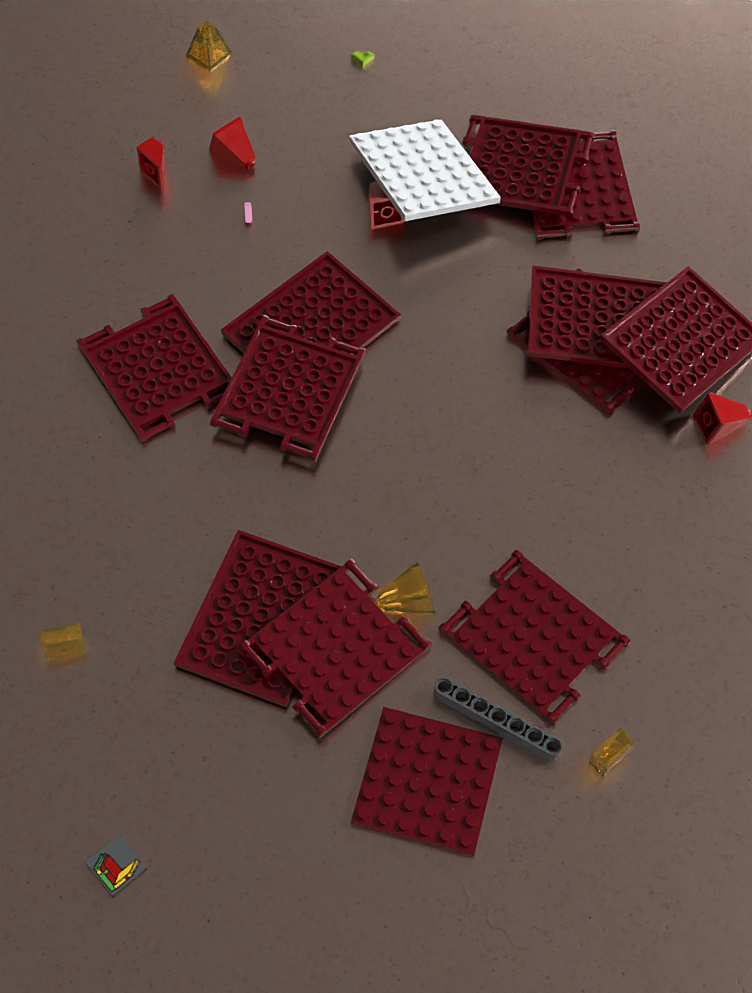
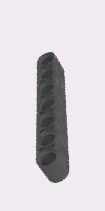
[433,678,562,762]

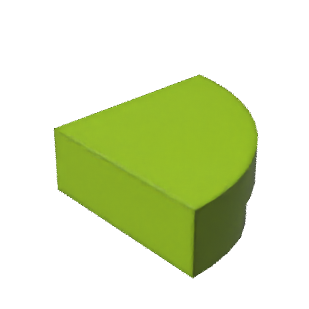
[351,51,375,66]

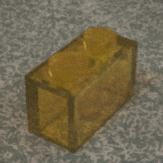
[39,622,86,659]
[589,727,635,777]

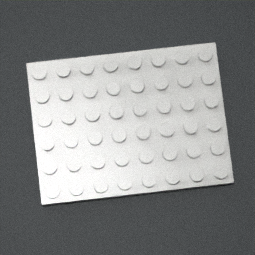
[349,120,501,221]

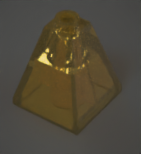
[186,21,232,73]
[376,562,436,613]

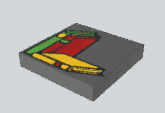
[85,835,147,896]

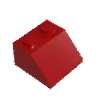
[137,136,166,190]

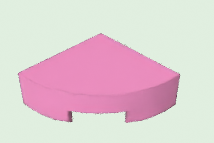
[244,202,252,223]

